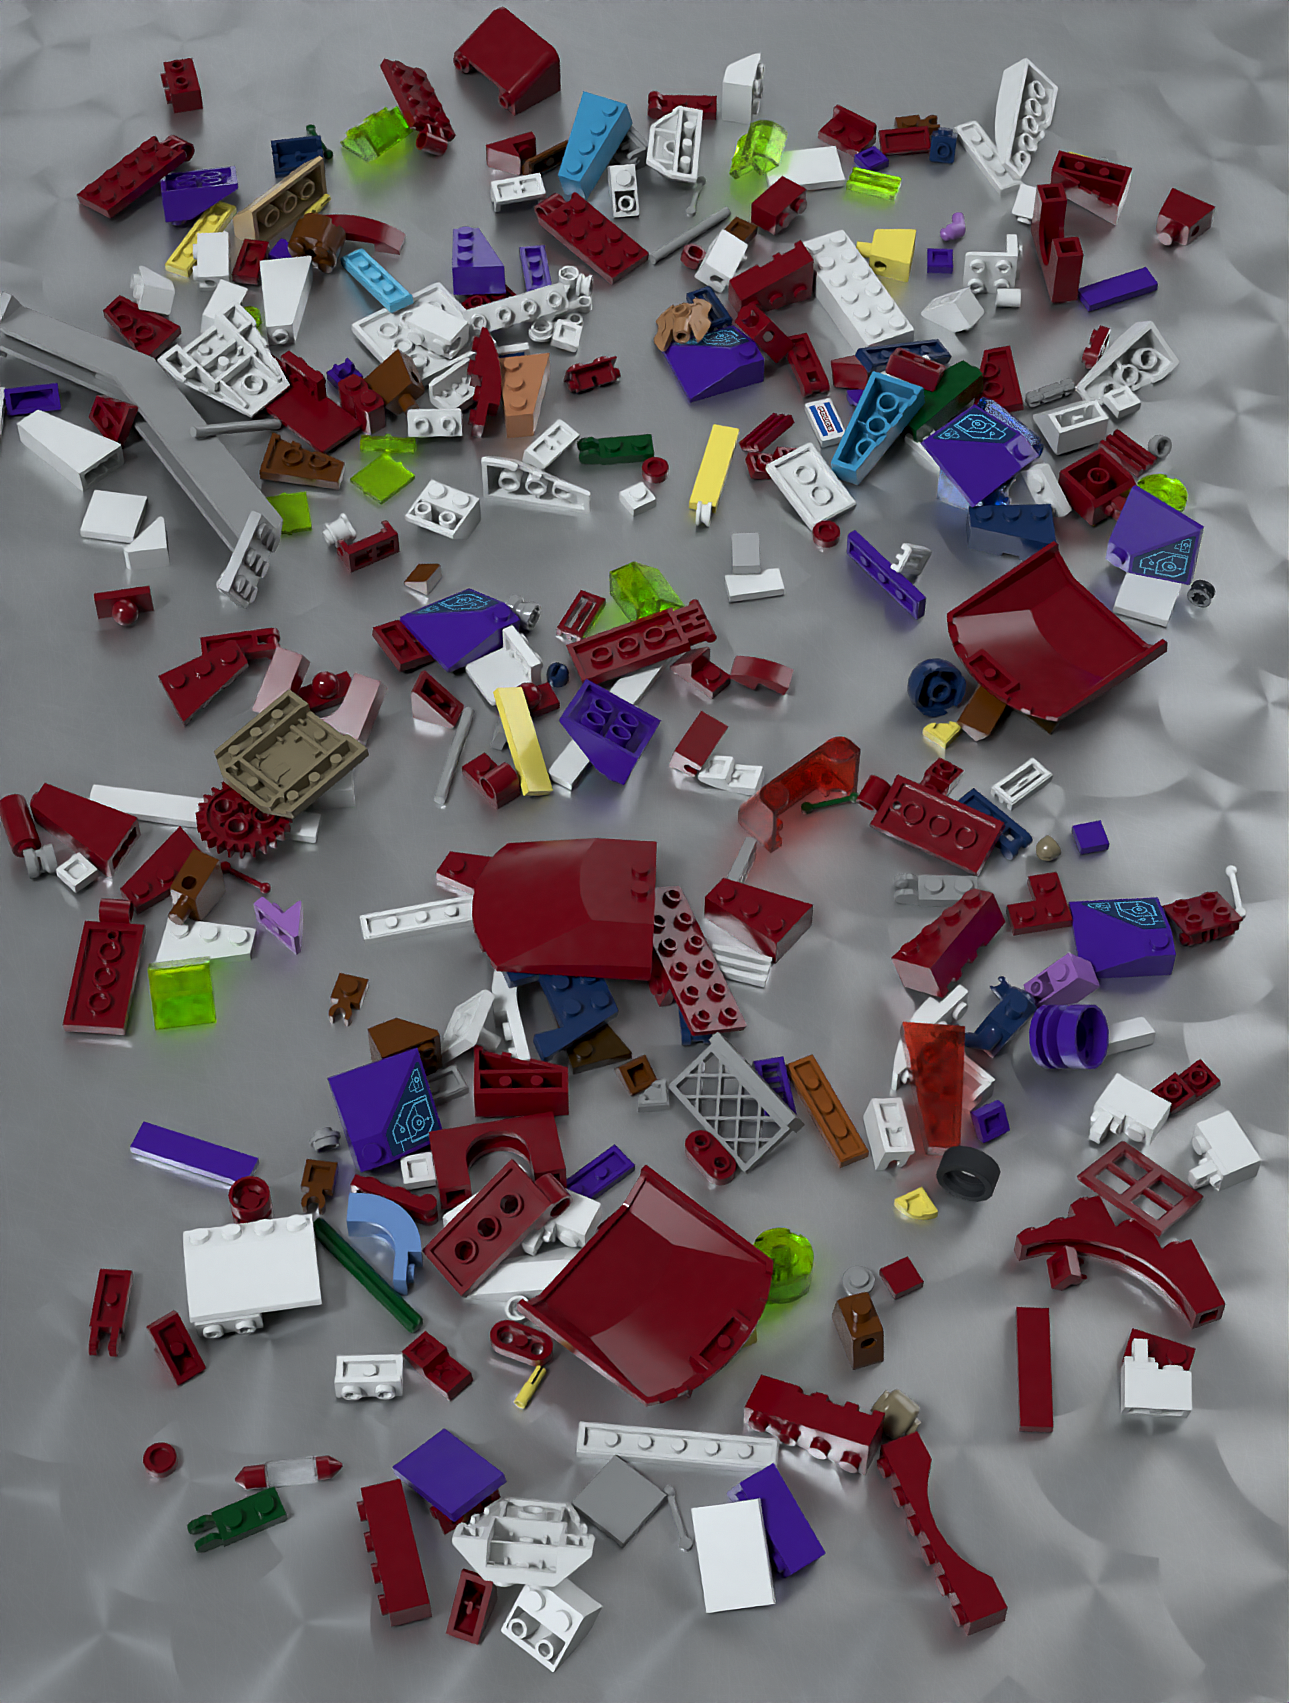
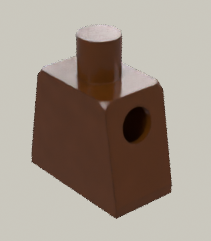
[364,349,425,416]
[168,849,226,925]
[832,1292,884,1370]

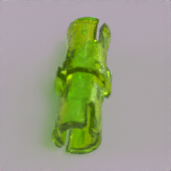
[360,434,416,455]

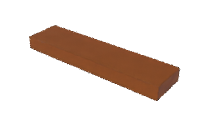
[786,1054,869,1168]

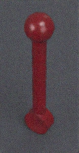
[220,861,271,894]

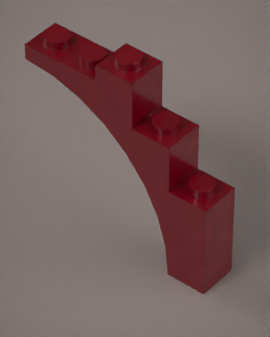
[1014,1195,1226,1329]

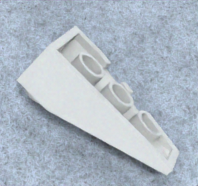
[1075,321,1180,405]
[481,456,591,514]
[464,1247,582,1302]

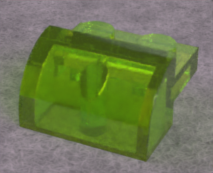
[729,120,788,180]

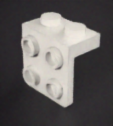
[962,234,1022,294]
[466,625,543,706]

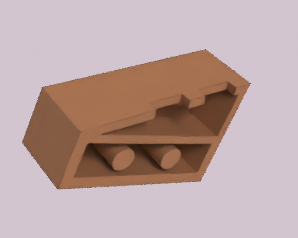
[499,353,550,438]

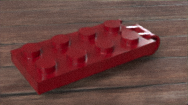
[380,58,456,156]
[77,135,195,219]
[534,192,649,285]
[856,774,1006,877]
[62,898,146,1035]

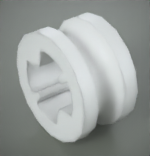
[576,273,594,297]
[696,501,712,527]

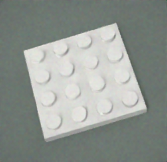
[352,282,497,386]

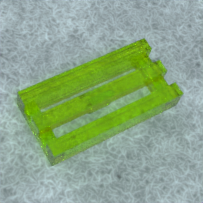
[846,167,902,201]

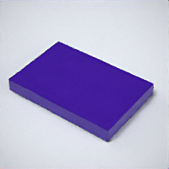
[392,1428,507,1522]

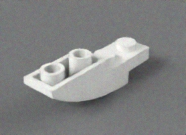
[891,984,969,1091]

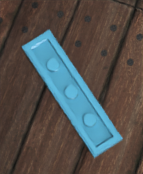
[340,248,414,313]

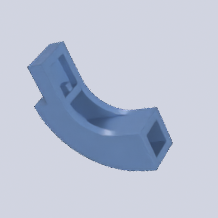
[346,1193,423,1296]

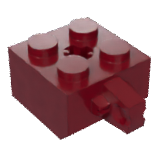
[1058,447,1136,526]

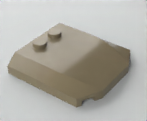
[214,689,369,819]

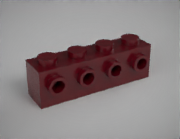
[356,1478,432,1627]

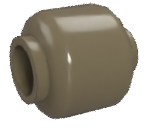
[870,1389,921,1440]

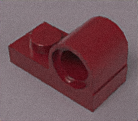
[462,752,520,810]

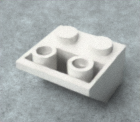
[722,53,765,124]
[1033,400,1108,455]
[404,480,481,539]
[500,1578,603,1672]

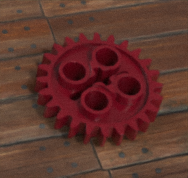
[196,781,293,859]

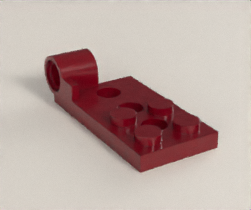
[422,1159,573,1298]

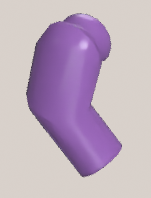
[940,212,966,242]

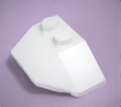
[646,106,703,184]

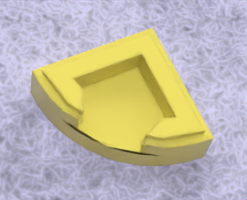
[922,721,963,749]
[894,1187,938,1220]

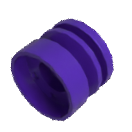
[1029,1005,1109,1069]

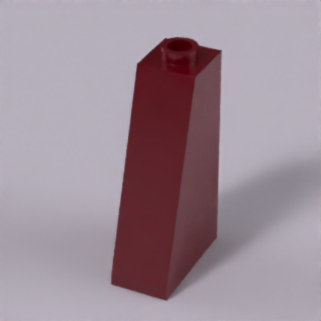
[30,783,141,878]

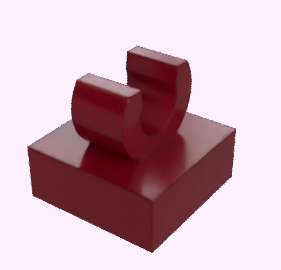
[1046,1246,1087,1291]

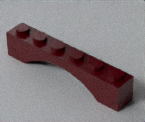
[877,1431,1008,1636]

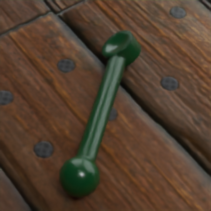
[306,124,333,159]
[801,792,859,814]

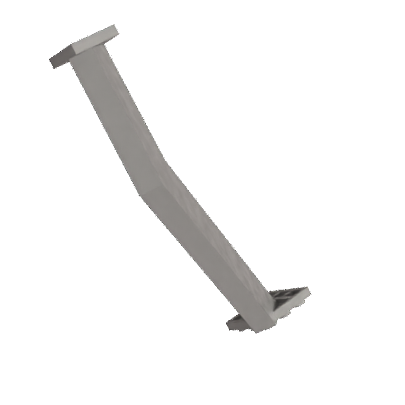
[0,291,283,609]

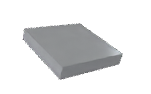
[571,1455,667,1548]

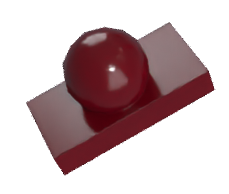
[94,586,154,626]
[298,671,352,713]
[496,682,560,719]

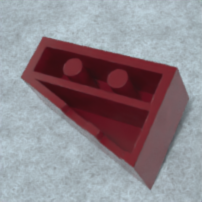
[1050,150,1132,226]
[728,240,814,314]
[704,878,813,964]
[474,1045,569,1117]

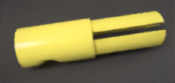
[304,194,331,215]
[514,1366,546,1409]

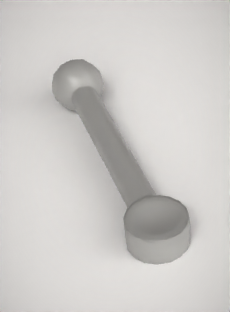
[686,176,706,217]
[662,1485,693,1552]

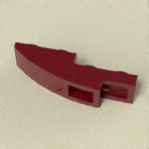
[466,327,502,438]

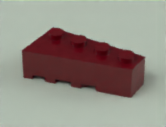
[891,888,1005,998]
[744,1374,885,1475]

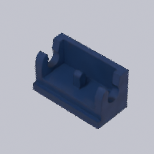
[271,135,325,178]

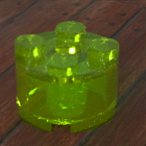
[753,1228,814,1305]

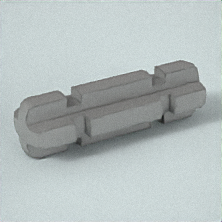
[1025,378,1075,408]

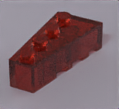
[900,1022,965,1156]

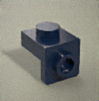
[929,127,958,163]

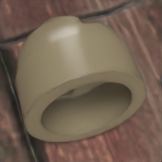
[1036,835,1061,861]

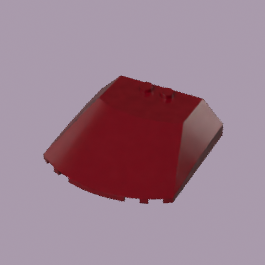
[947,541,1168,722]
[472,838,657,981]
[517,1165,773,1407]

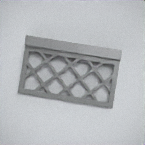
[668,1032,805,1174]

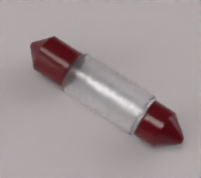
[235,1455,343,1490]

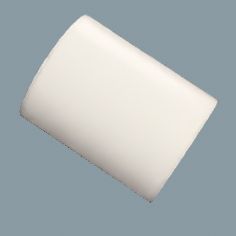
[996,288,1021,307]

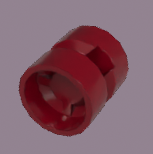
[228,1176,274,1224]

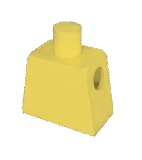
[856,229,916,282]

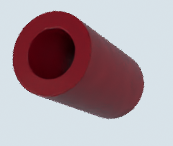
[0,794,41,858]

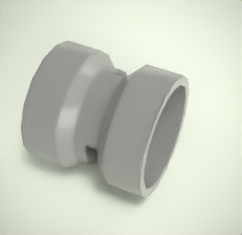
[506,594,541,630]
[23,843,58,879]

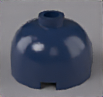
[907,658,966,717]

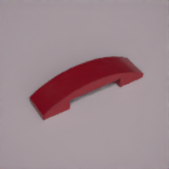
[325,214,406,255]

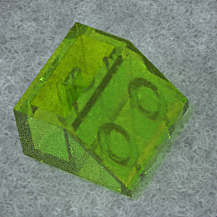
[340,106,414,162]
[609,561,685,622]
[147,956,217,1030]

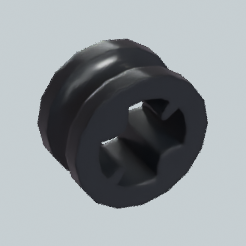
[1187,580,1216,607]

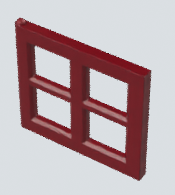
[1077,1141,1204,1237]

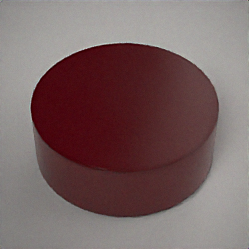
[642,457,669,484]
[813,521,840,548]
[143,1442,178,1478]

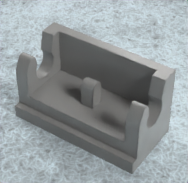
[612,125,648,171]

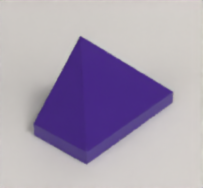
[4,383,61,416]

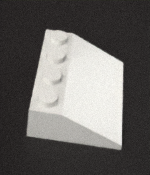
[183,1214,322,1323]

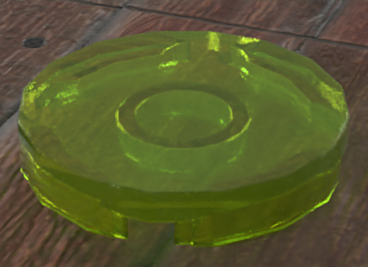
[1137,474,1188,513]

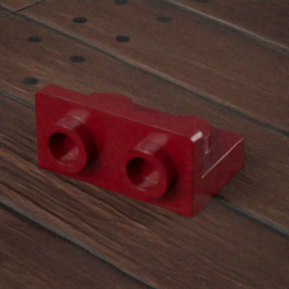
[818,104,877,157]

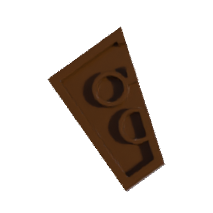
[259,432,346,490]

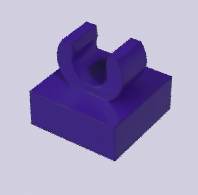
[326,358,363,391]
[970,1100,1010,1143]

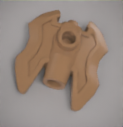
[653,298,713,351]

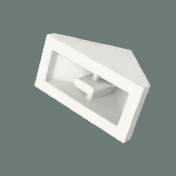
[124,516,170,570]

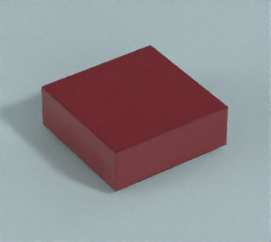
[879,1256,924,1300]

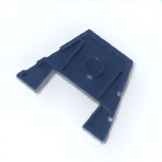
[502,972,619,1062]

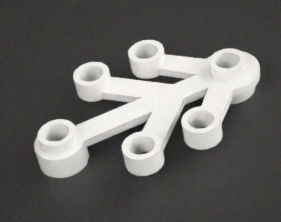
[528,266,592,342]

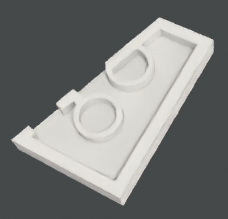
[154,918,258,973]

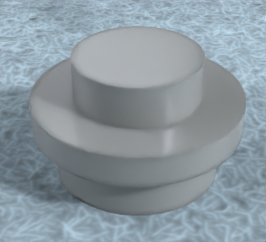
[309,1127,341,1153]
[842,1266,875,1295]

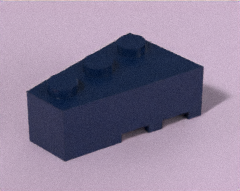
[966,504,1056,561]

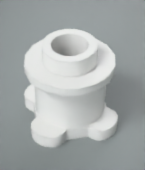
[322,513,357,548]

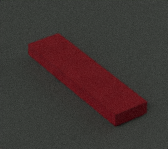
[1015,1307,1054,1433]

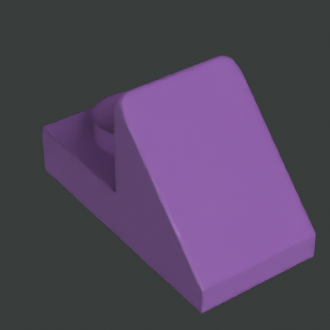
[254,896,304,955]

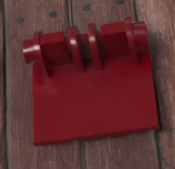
[1162,891,1243,946]

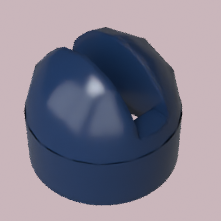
[546,662,569,687]

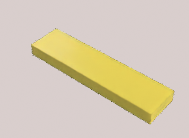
[165,201,237,278]
[689,424,740,513]
[493,687,553,796]

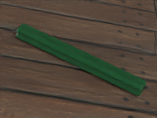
[313,1217,423,1333]

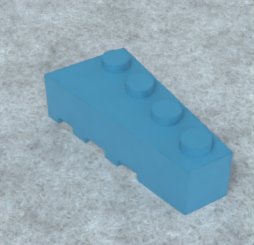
[558,91,633,200]
[831,371,925,486]

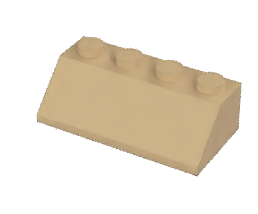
[232,156,327,241]

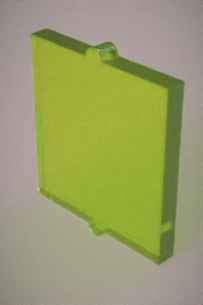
[350,453,415,505]
[266,492,312,536]

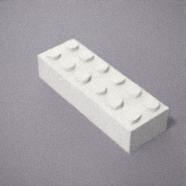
[803,229,914,353]

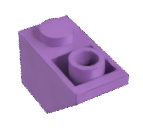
[1023,953,1100,1009]

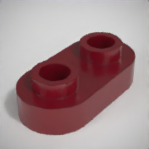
[1081,325,1111,370]
[685,1130,736,1186]
[490,1320,553,1366]

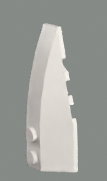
[995,58,1058,180]

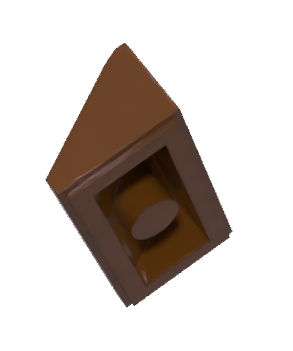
[521,140,568,176]
[956,684,1007,742]

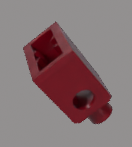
[1156,188,1215,246]
[735,303,795,364]

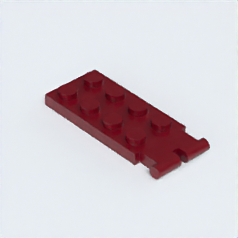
[566,599,717,684]

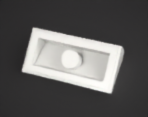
[1106,1016,1156,1055]

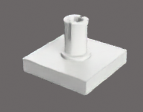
[441,989,501,1064]

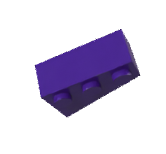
[452,226,506,295]
[726,1463,826,1578]

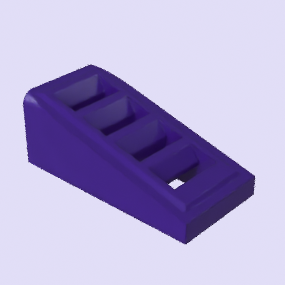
[752,1056,797,1116]

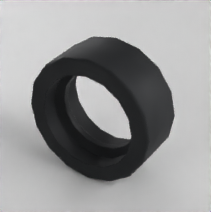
[936,1146,1001,1202]

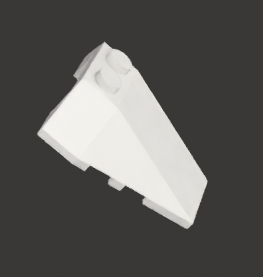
[157,300,290,418]
[452,1496,595,1590]

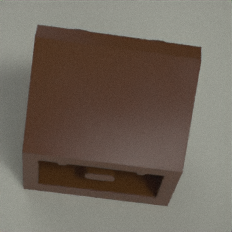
[367,1018,443,1076]

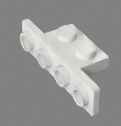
[462,282,569,337]

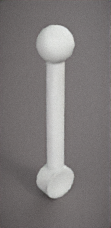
[1226,865,1247,919]

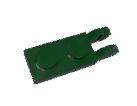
[577,434,654,465]
[187,1486,288,1553]

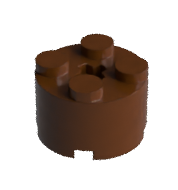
[288,213,346,273]

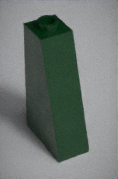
[899,360,983,443]

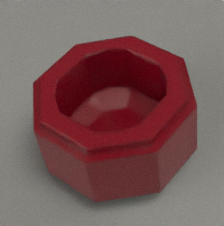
[680,243,706,270]

